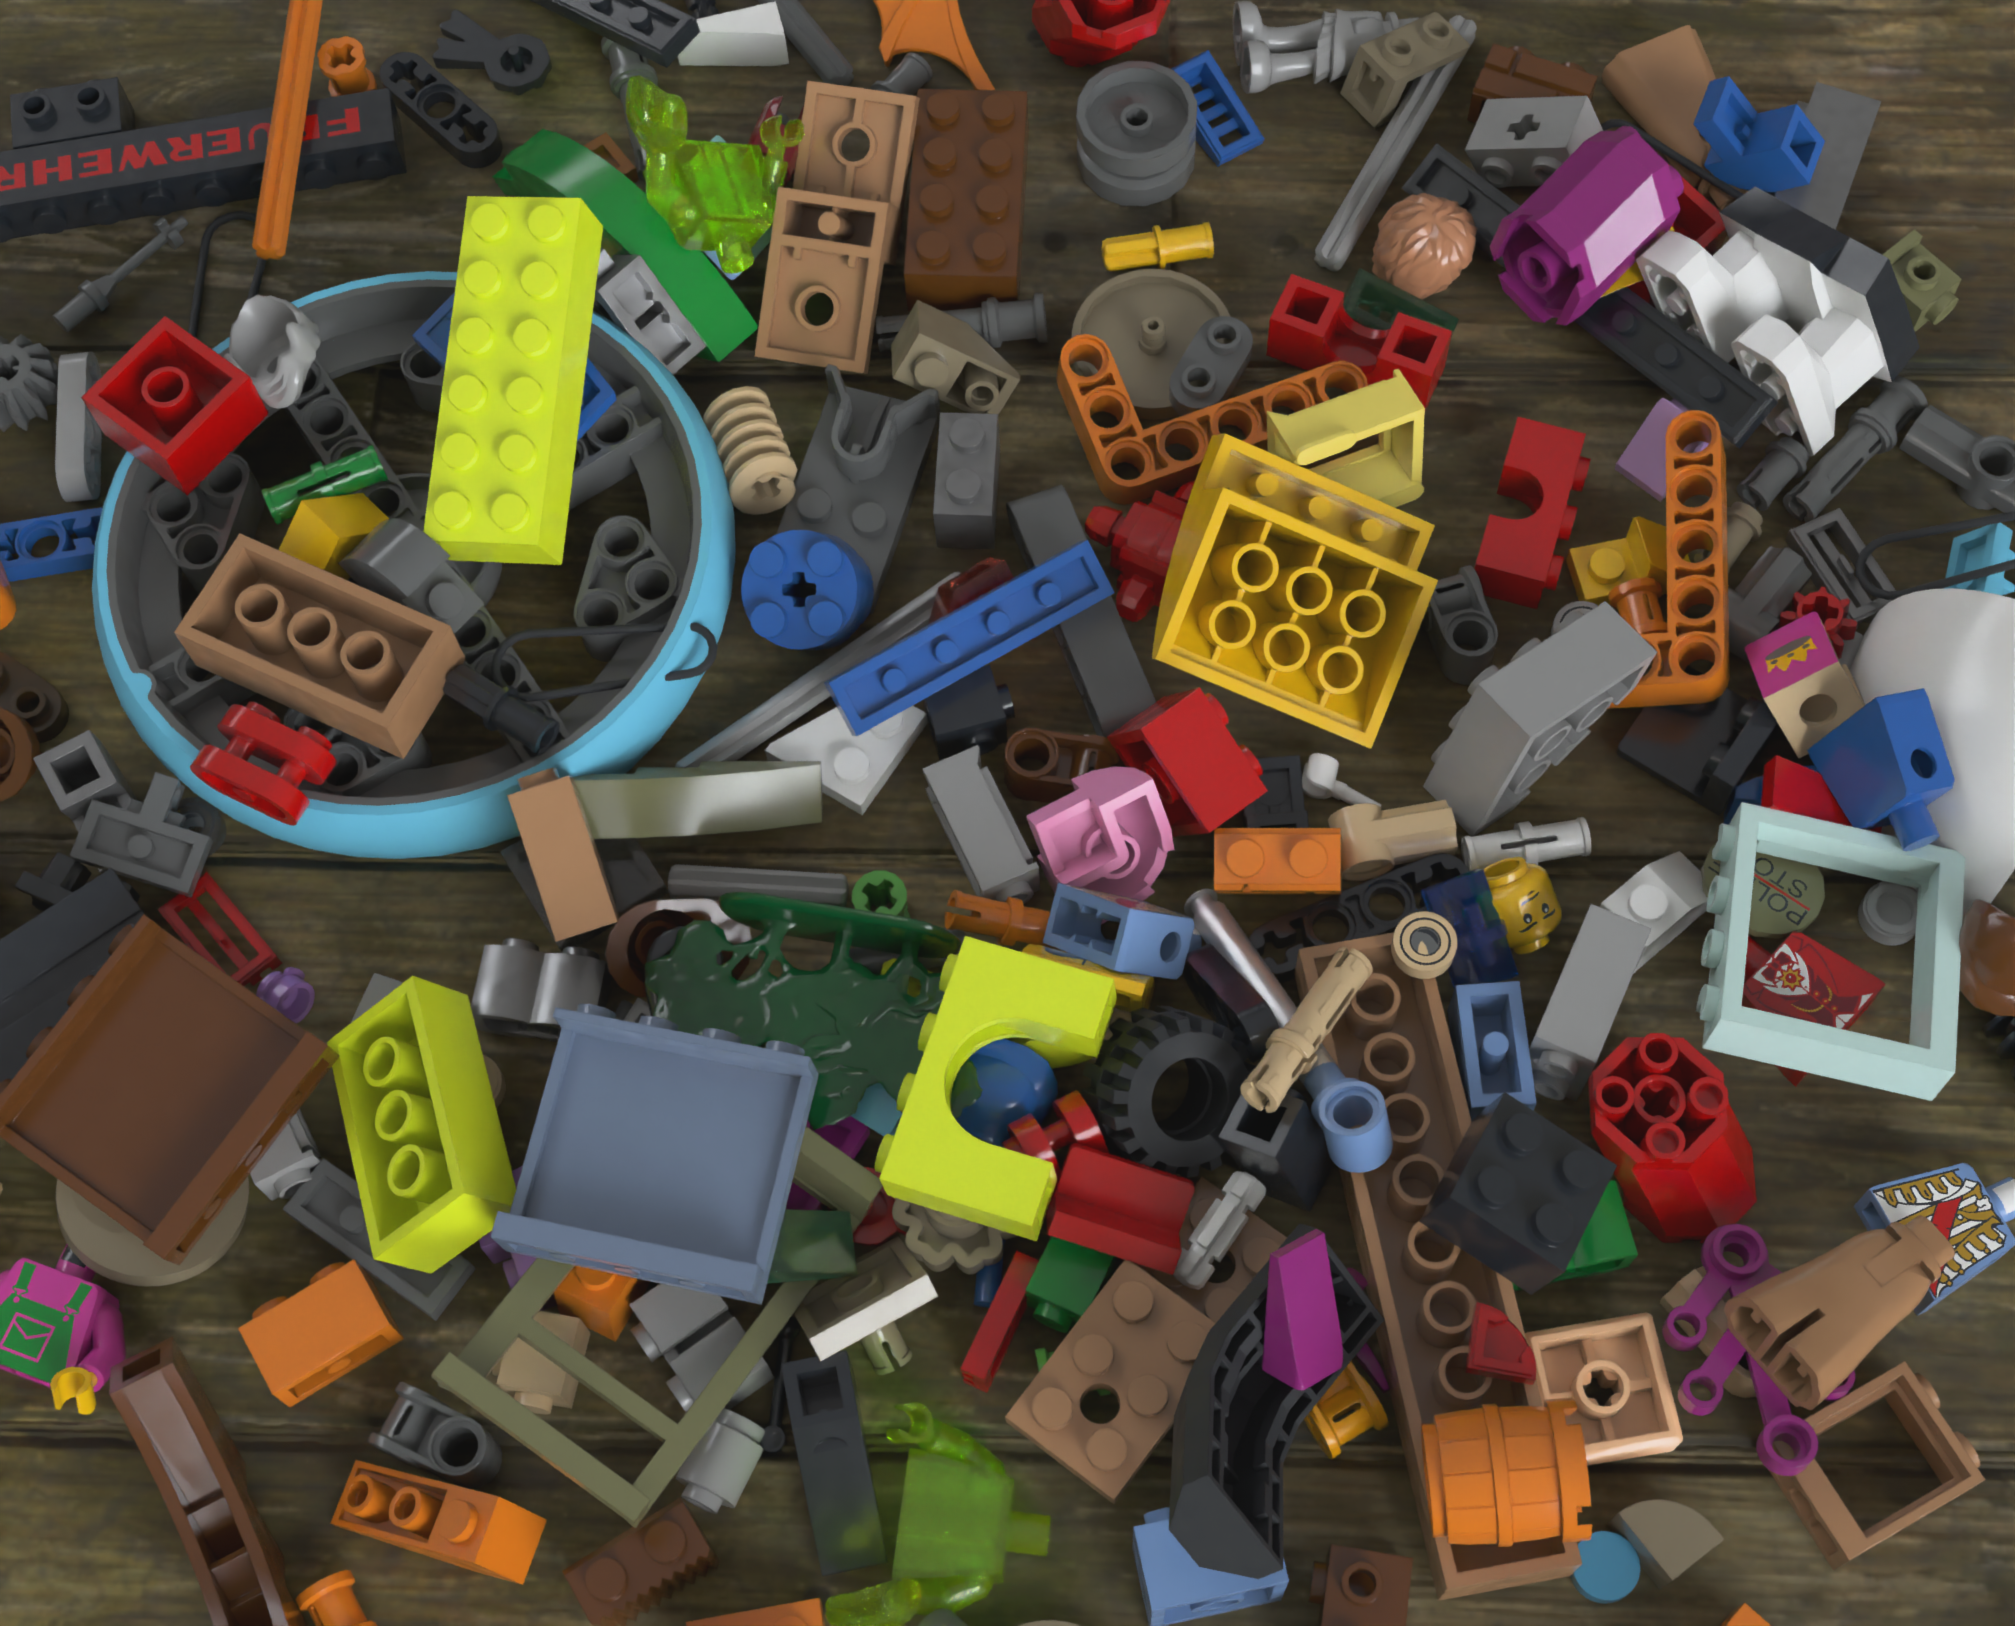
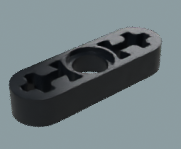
[380,52,503,168]
[1183,944,1280,1062]

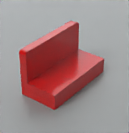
[1047,1143,1195,1275]

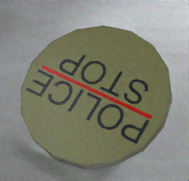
[1701,843,1825,939]

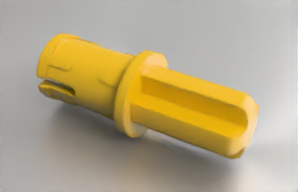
[1101,222,1214,272]

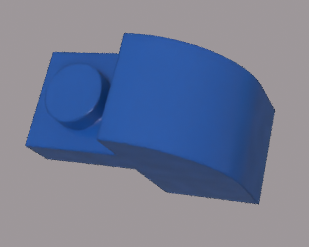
[1693,76,1825,192]

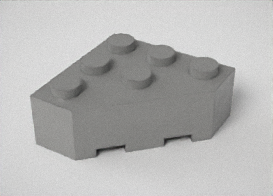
[1423,601,1657,837]

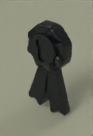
[432,10,552,96]

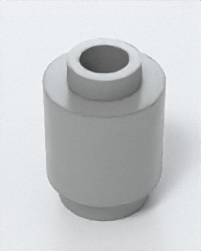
[676,1409,765,1514]

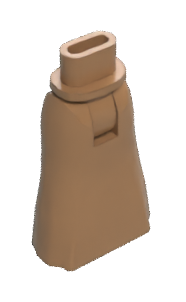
[1602,25,1748,211]
[1724,1215,1955,1410]

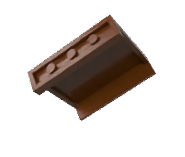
[0,914,339,1265]

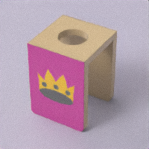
[1745,612,1865,758]

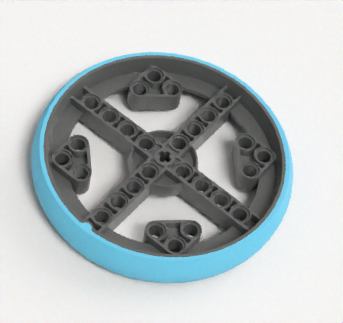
[92,271,736,859]

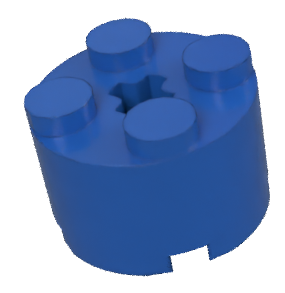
[741,530,874,650]

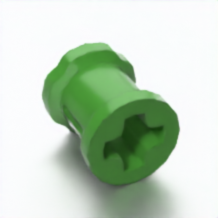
[852,870,910,918]

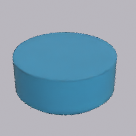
[1570,1531,1640,1604]

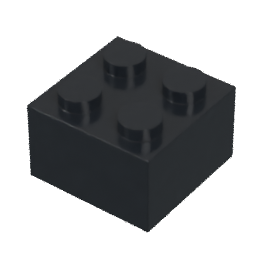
[1419,1092,1617,1295]

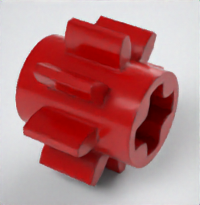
[1778,587,1857,659]

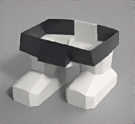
[1636,187,1919,457]

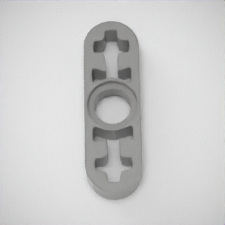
[55,352,102,502]

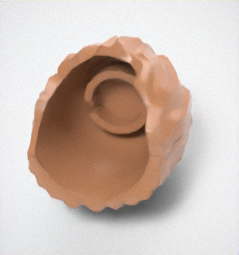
[1372,193,1478,304]

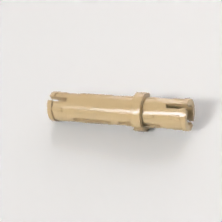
[1240,947,1373,1113]

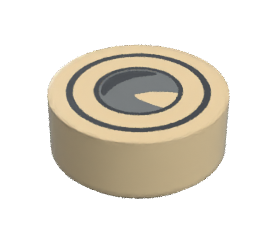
[1391,911,1457,979]

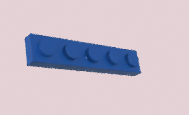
[824,540,1115,736]

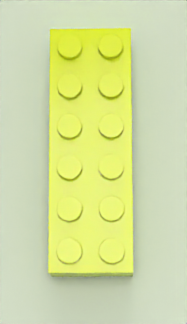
[423,196,603,565]

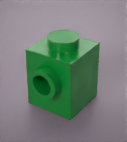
[1025,1236,1118,1333]

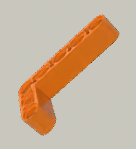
[1056,334,1368,505]
[1608,410,1730,709]

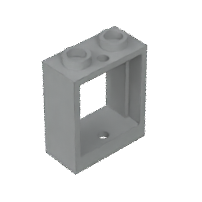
[1529,904,1651,1101]

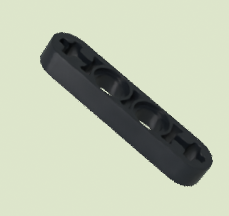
[1249,853,1471,983]

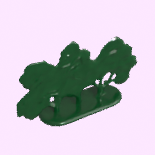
[644,892,982,1130]

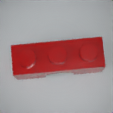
[1266,274,1452,411]
[1474,417,1591,609]

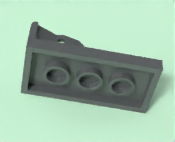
[776,364,940,614]

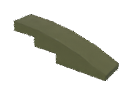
[573,761,823,839]

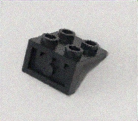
[1616,665,1779,816]

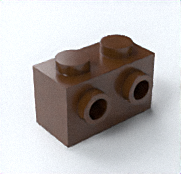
[1308,1544,1413,1626]

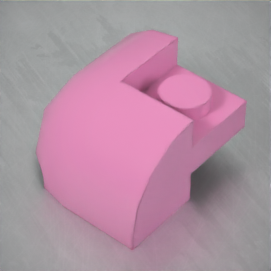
[1026,766,1174,924]

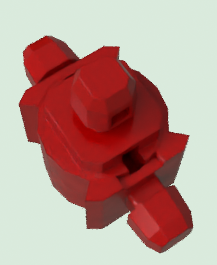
[1085,481,1195,622]

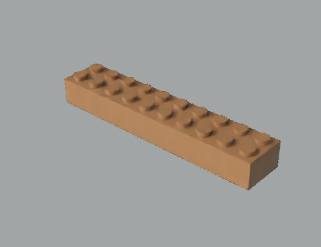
[1294,932,1582,1601]

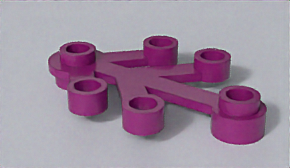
[1662,1224,1855,1476]

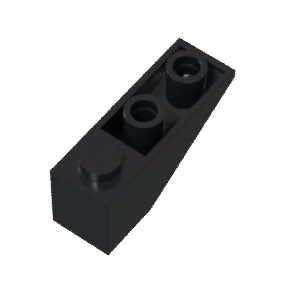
[781,1350,888,1577]

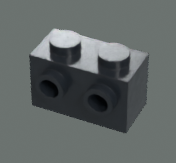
[10,77,136,150]

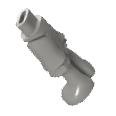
[1233,1,1419,94]

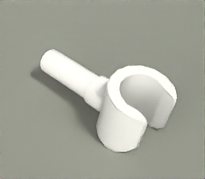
[1302,753,1381,807]

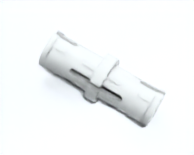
[1461,817,1591,875]

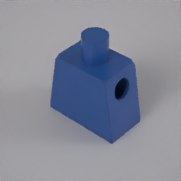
[1807,688,1955,851]

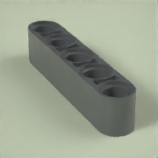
[1006,485,1156,738]

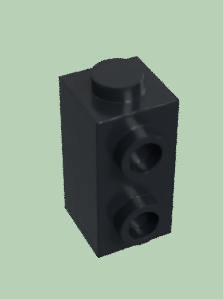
[1219,1088,1334,1212]

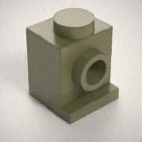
[1882,229,1962,332]

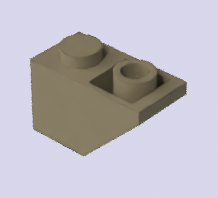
[891,300,1020,415]

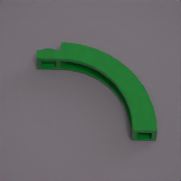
[492,129,759,362]

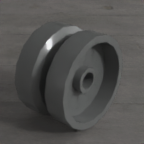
[1076,61,1197,206]

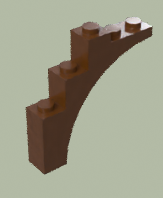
[109,1336,308,1626]

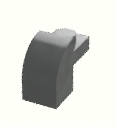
[338,518,485,634]

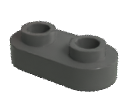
[1169,316,1253,416]

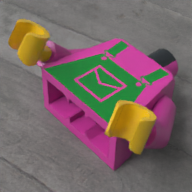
[0,1244,126,1415]

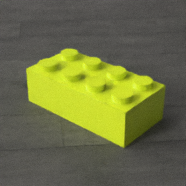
[327,975,516,1274]

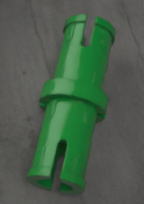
[261,444,388,525]

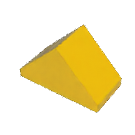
[279,493,389,580]

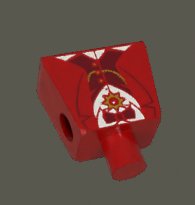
[1742,931,1886,1087]

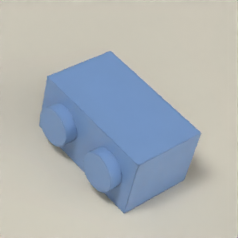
[1447,981,1536,1121]

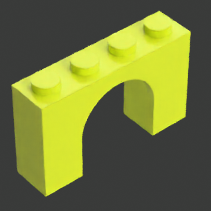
[875,936,1117,1241]

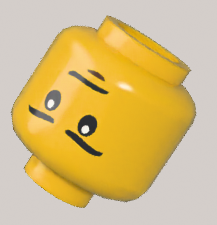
[1471,857,1562,954]

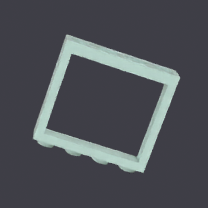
[1696,802,1965,1101]

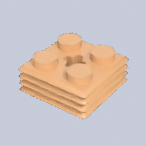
[1525,1312,1683,1466]

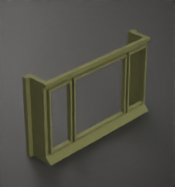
[431,1126,883,1528]

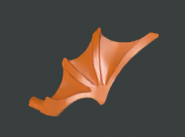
[873,0,995,90]

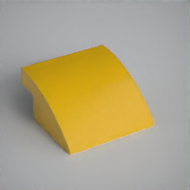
[1152,433,1438,749]

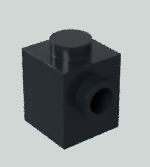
[923,665,1015,760]

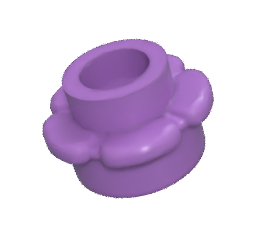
[256,967,315,1024]

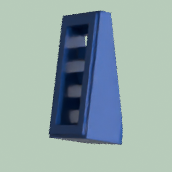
[1171,50,1265,167]

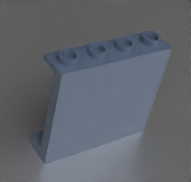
[491,1004,819,1305]

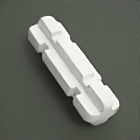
[1173,1171,1266,1290]

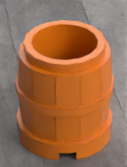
[1421,1397,1592,1547]

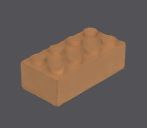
[174,533,466,759]

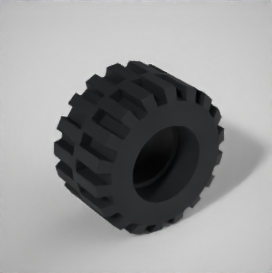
[1081,1005,1256,1178]

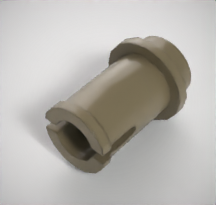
[1694,502,1763,574]

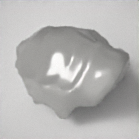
[223,294,321,409]

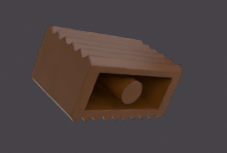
[563,1497,720,1626]

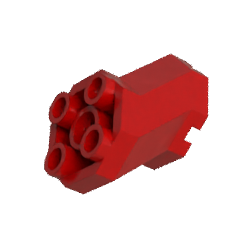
[1032,0,1170,67]
[1588,1033,1757,1243]

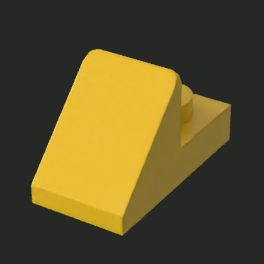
[1566,516,1690,605]

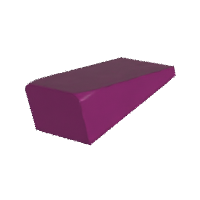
[1262,1228,1343,1390]

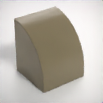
[1607,1500,1724,1590]

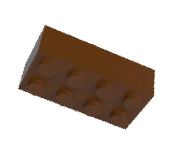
[904,89,1029,312]

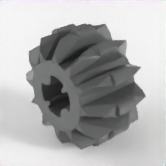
[0,334,58,432]

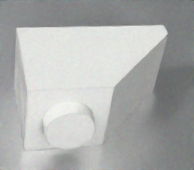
[1600,851,1707,973]

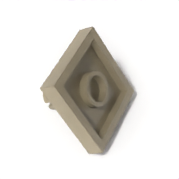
[793,1236,938,1375]

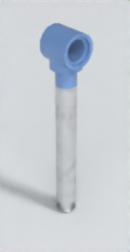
[1184,889,1393,1173]

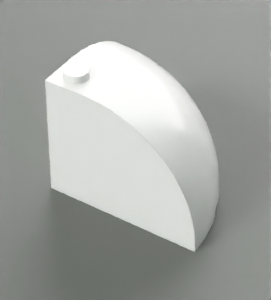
[1850,588,2015,924]

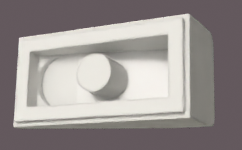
[678,1,789,66]

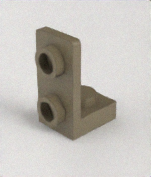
[1340,12,1470,128]

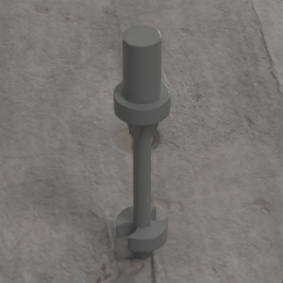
[52,216,189,333]

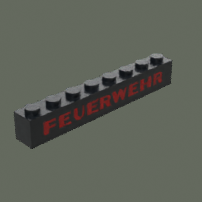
[0,88,407,243]

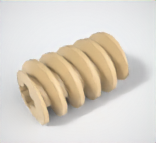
[703,386,797,515]

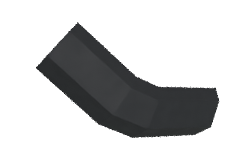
[1169,1224,1384,1579]

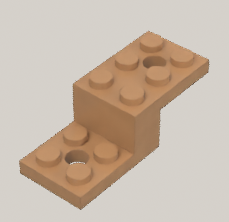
[754,80,920,374]
[1005,1177,1287,1504]

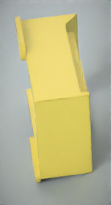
[1267,368,1425,507]

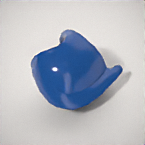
[956,1039,1058,1147]

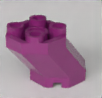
[1490,126,1684,325]

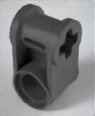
[1421,565,1498,685]
[367,1382,502,1489]

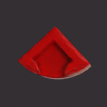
[1465,1302,1536,1385]

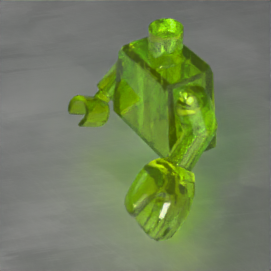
[626,75,804,273]
[825,1402,1051,1626]

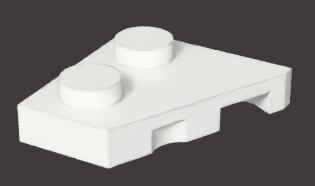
[765,706,928,815]

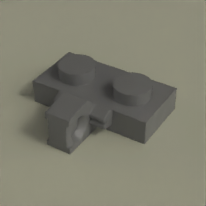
[70,772,213,898]

